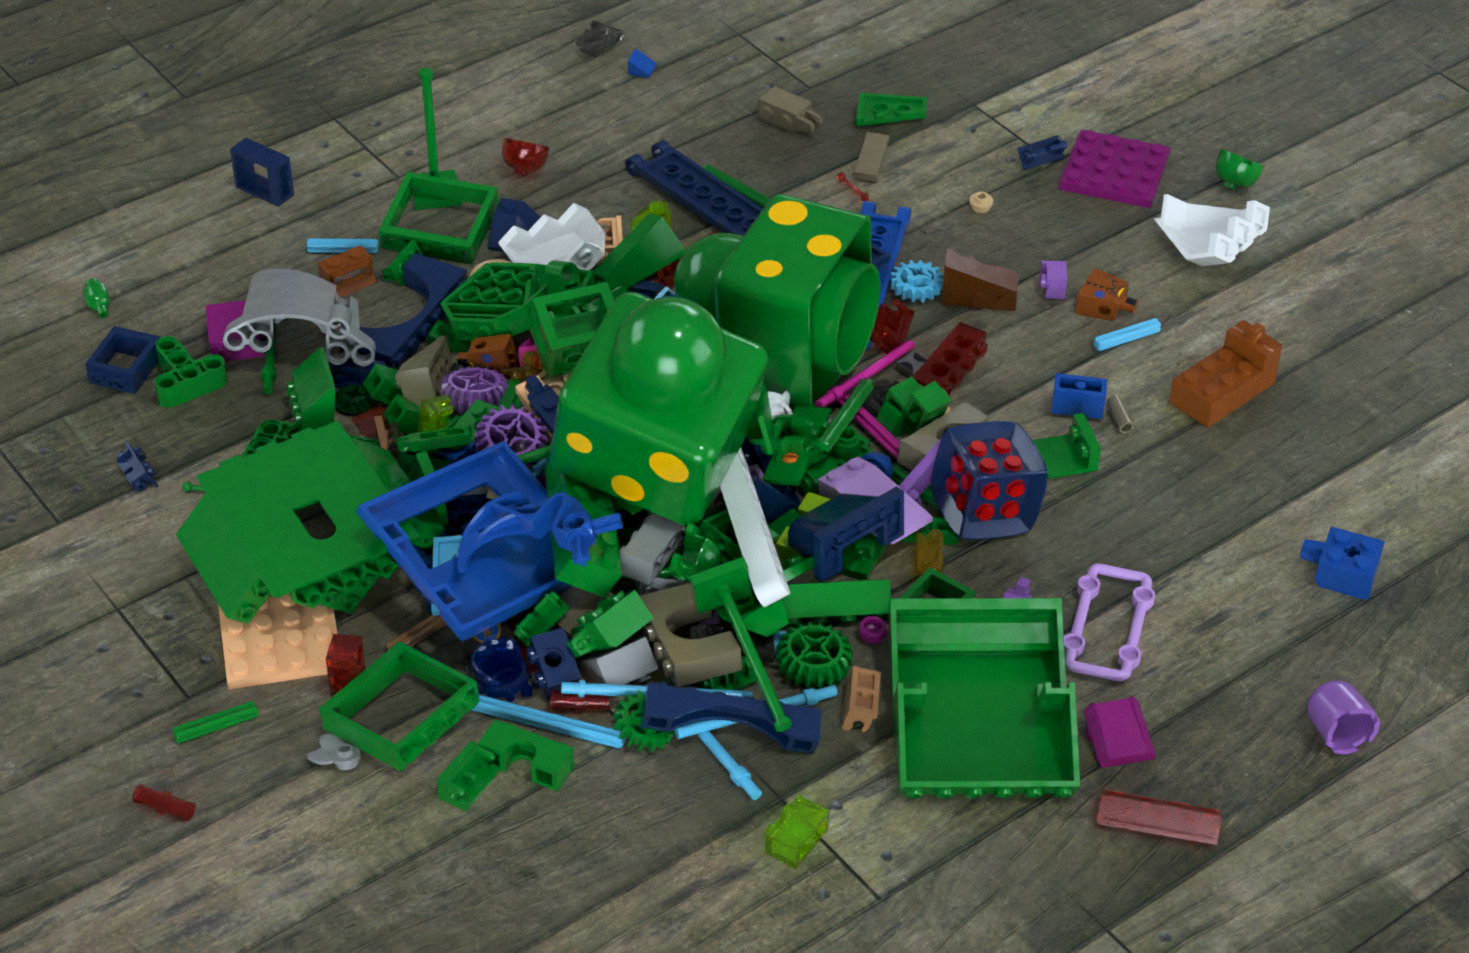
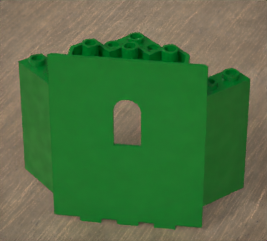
[175,421,445,624]

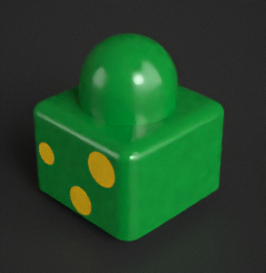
[674,194,880,409]
[549,292,768,525]

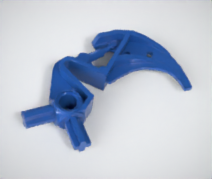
[457,490,623,573]

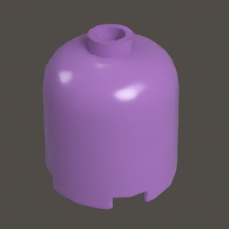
[1307,680,1380,755]

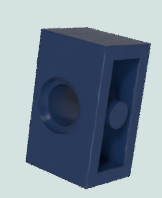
[526,628,581,699]

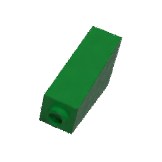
[594,213,686,291]

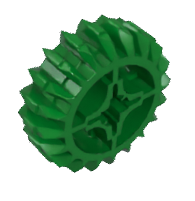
[776,621,853,689]

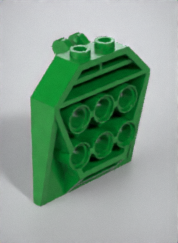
[440,262,548,344]

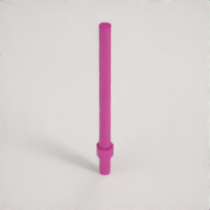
[815,340,915,408]

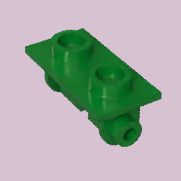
[382,238,423,287]
[513,591,570,647]

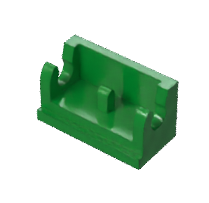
[437,740,499,812]

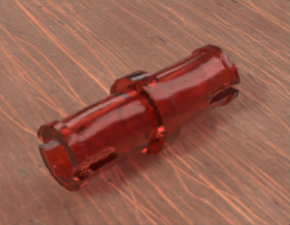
[550,690,609,712]
[132,784,196,821]

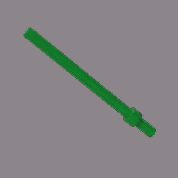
[261,323,277,395]

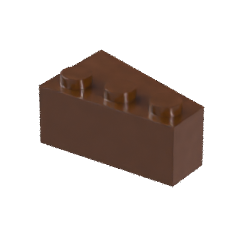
[941,248,1019,311]

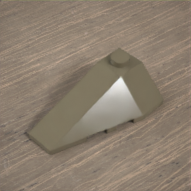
[395,335,452,417]

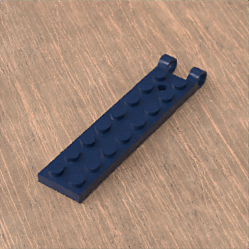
[625,140,763,236]

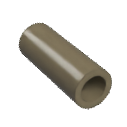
[1106,395,1134,434]

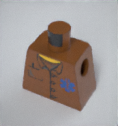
[1075,268,1138,321]
[457,334,521,380]

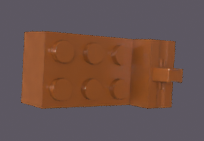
[1169,320,1283,428]

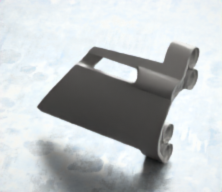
[223,269,376,366]

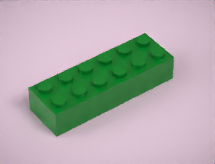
[545,461,622,598]

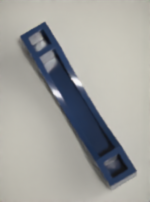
[641,683,822,754]

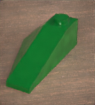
[714,581,789,637]

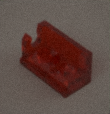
[870,299,915,354]

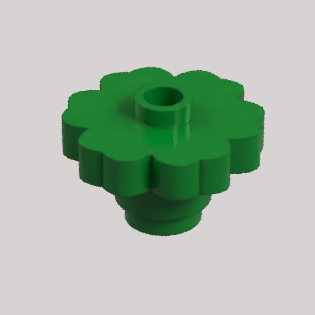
[824,426,873,467]

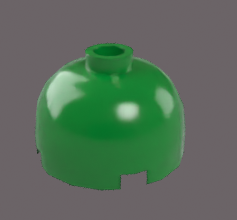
[1215,149,1265,191]

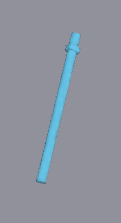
[561,680,753,697]

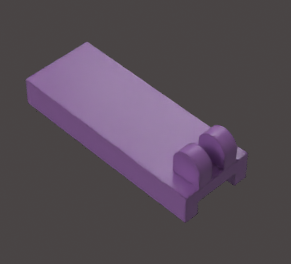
[899,438,942,506]

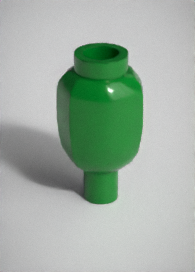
[82,278,110,318]

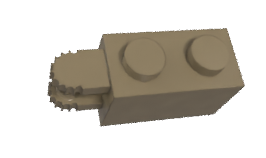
[758,86,823,134]

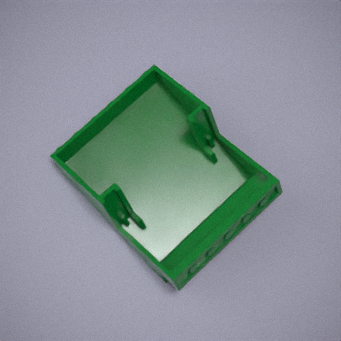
[887,598,1080,798]

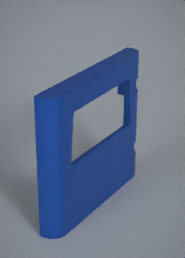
[356,441,572,641]

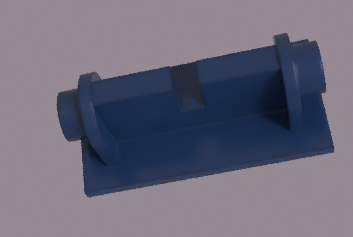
[1017,136,1068,170]
[117,440,159,491]

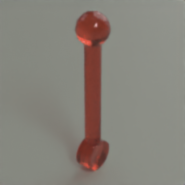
[837,172,869,202]

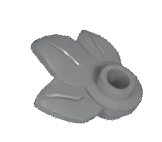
[306,733,361,770]

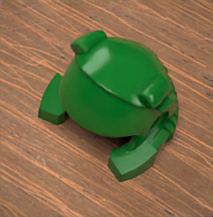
[669,523,724,582]

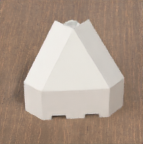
[1154,194,1270,266]
[498,203,606,270]

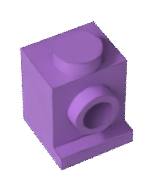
[1039,260,1067,299]

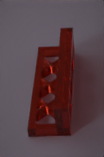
[1097,789,1222,845]

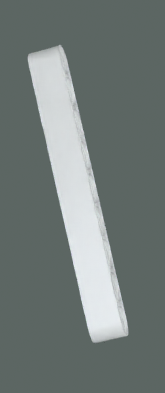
[720,447,790,607]

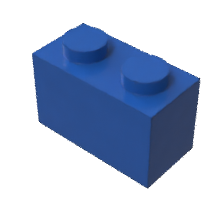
[1051,373,1107,419]

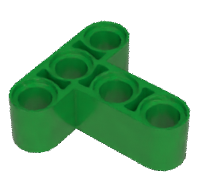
[545,260,589,318]
[154,336,228,408]

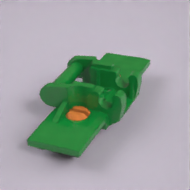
[761,406,832,487]

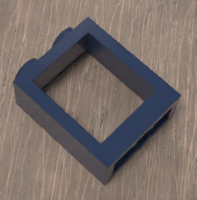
[230,138,294,207]
[85,326,160,394]

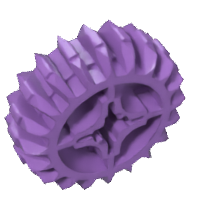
[439,366,508,415]
[474,404,548,470]

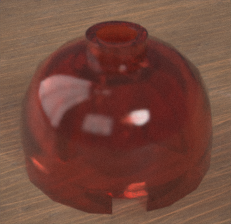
[502,138,550,176]

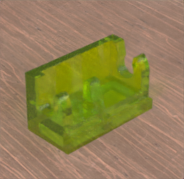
[418,395,454,432]

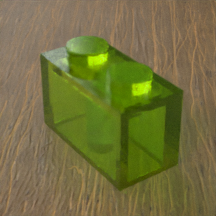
[764,795,829,869]

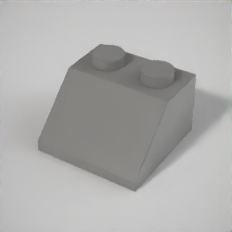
[577,637,659,685]

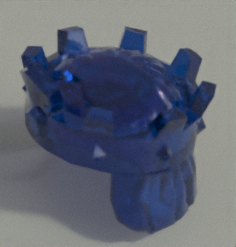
[470,637,533,702]

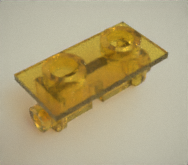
[916,529,944,576]

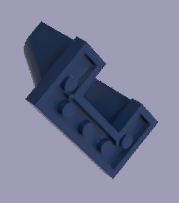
[788,486,904,583]

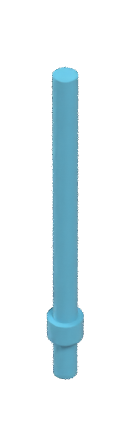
[660,681,762,800]
[675,685,838,739]

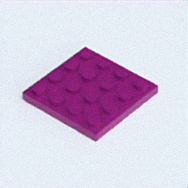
[1059,130,1171,208]

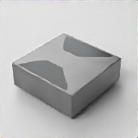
[896,351,932,380]

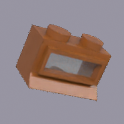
[318,245,377,297]

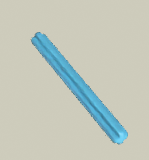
[472,694,626,749]

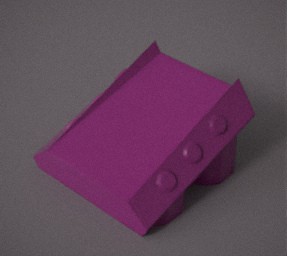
[1083,695,1156,768]

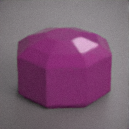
[859,616,886,644]

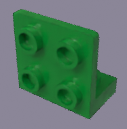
[1032,413,1101,479]

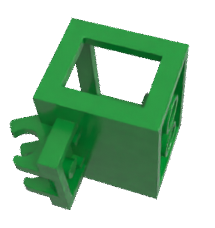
[529,282,615,378]

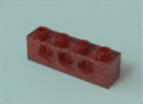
[912,322,988,396]

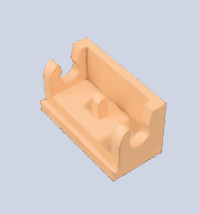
[597,215,623,265]

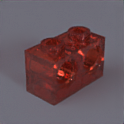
[326,634,366,698]

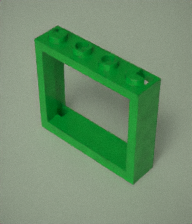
[378,172,499,265]
[319,641,480,771]

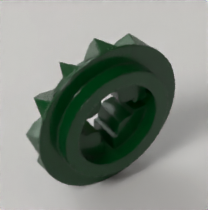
[335,382,375,414]

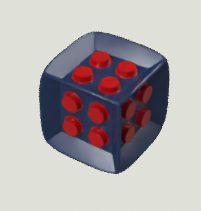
[931,421,1048,540]

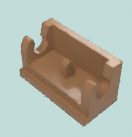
[841,666,881,732]

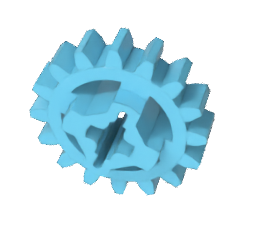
[890,260,944,302]

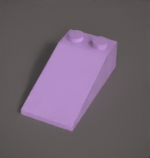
[818,457,933,545]

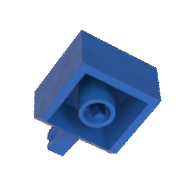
[1300,526,1385,600]

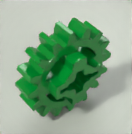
[612,691,675,752]

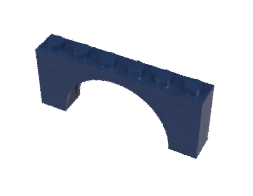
[339,253,467,370]

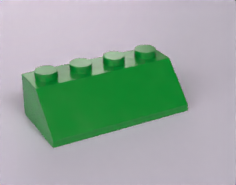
[287,348,336,431]
[782,579,891,624]

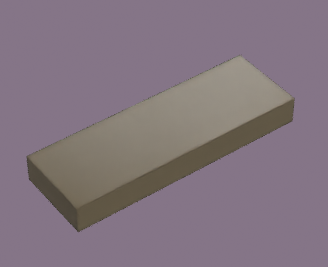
[854,132,890,182]

